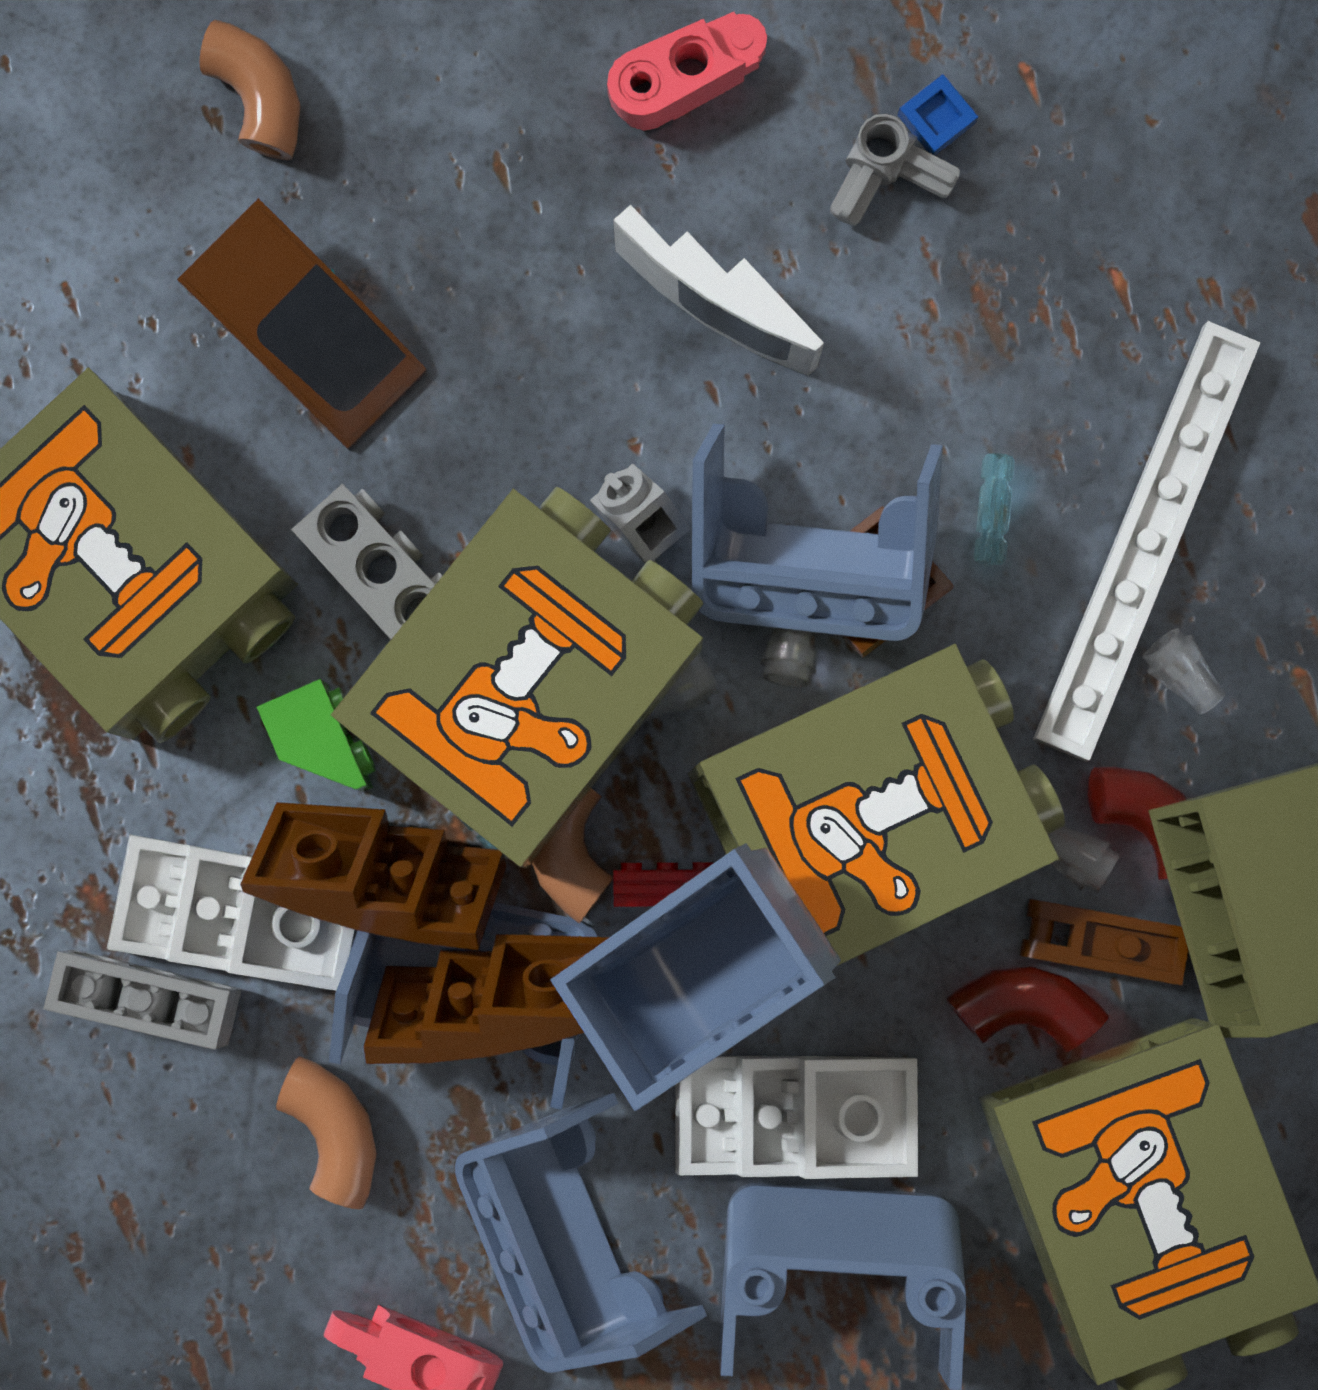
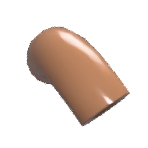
[199,20,301,160]
[532,788,613,924]
[276,1056,377,1210]

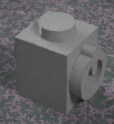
[590,464,691,563]

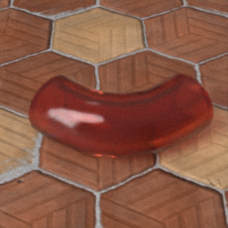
[1088,766,1187,880]
[946,966,1109,1052]

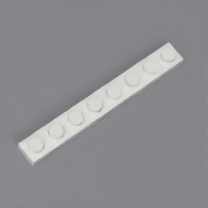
[1033,321,1260,762]

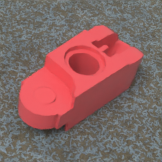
[607,12,767,131]
[324,1304,503,1390]

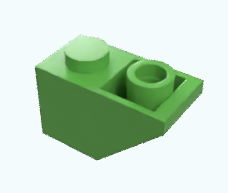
[257,679,376,792]

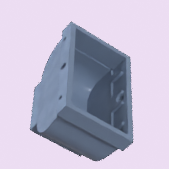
[551,843,841,1111]

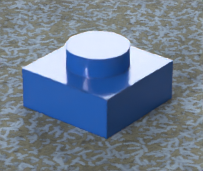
[897,74,978,156]

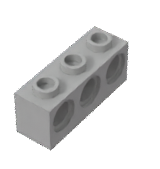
[291,483,442,639]
[43,950,242,1050]

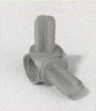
[830,114,960,226]

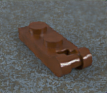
[1019,899,1188,986]

